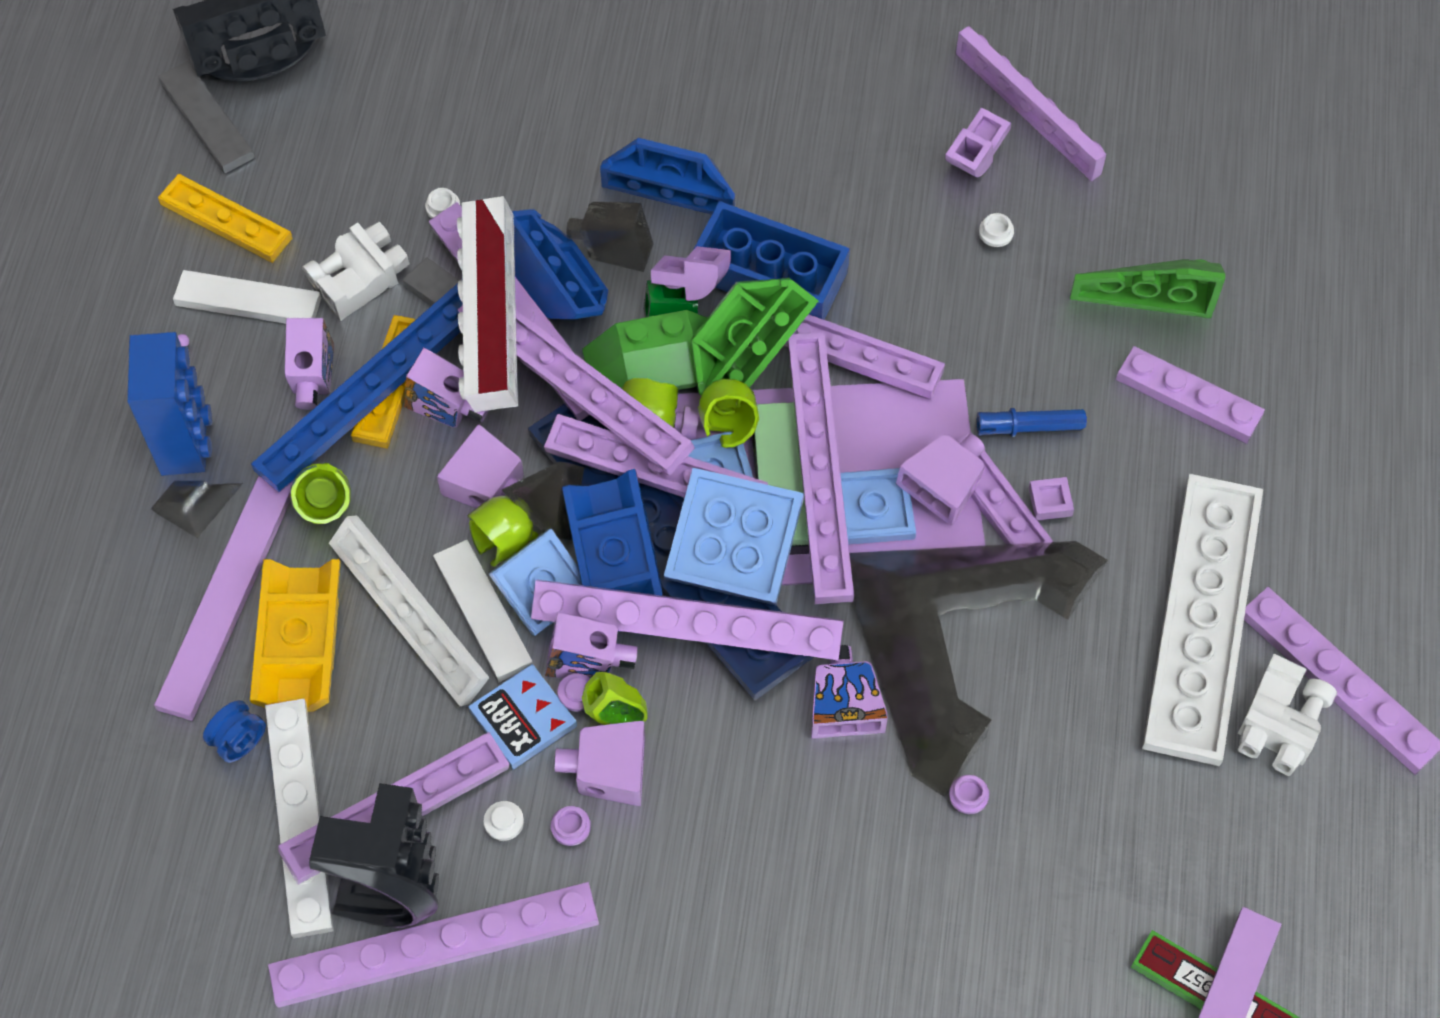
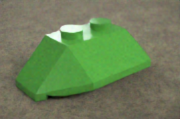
[691,278,819,396]
[582,310,708,390]

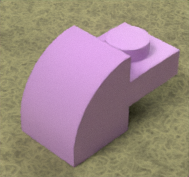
[945,108,1011,178]
[651,246,731,301]

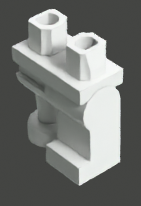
[302,222,410,321]
[1237,654,1337,776]

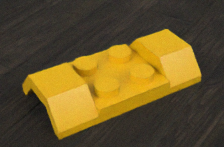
[250,559,341,712]

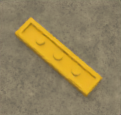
[158,173,293,263]
[351,315,416,449]

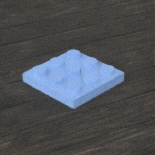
[664,468,804,606]

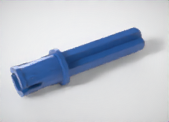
[976,408,1087,437]

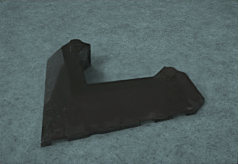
[849,541,1108,797]

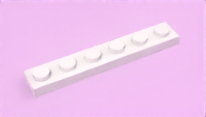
[329,515,489,706]
[265,699,334,939]

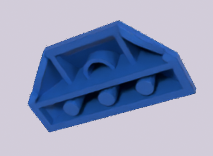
[600,138,735,215]
[512,209,609,319]

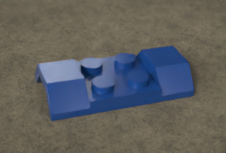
[562,469,663,633]

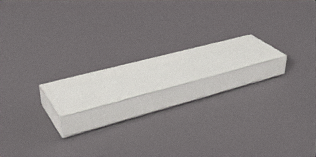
[173,270,322,324]
[433,540,533,683]

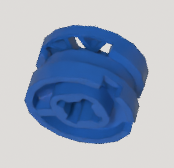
[203,700,266,763]

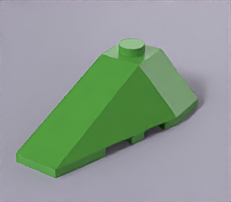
[1070,259,1226,319]

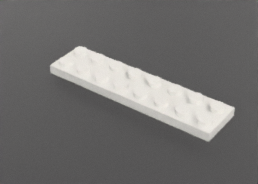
[1142,474,1263,766]

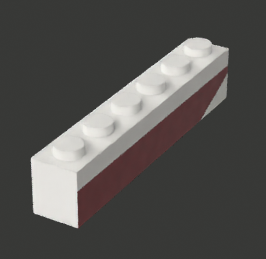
[457,196,518,412]

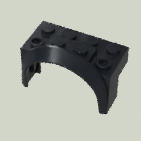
[173,0,326,81]
[309,783,439,928]

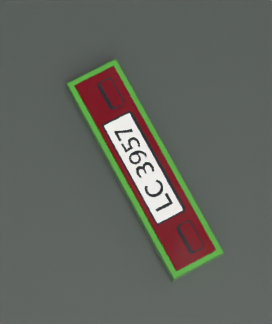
[1131,930,1300,1018]

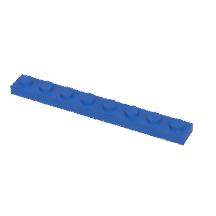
[251,279,463,492]

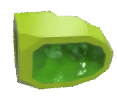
[582,672,648,725]

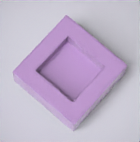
[1028,477,1074,520]

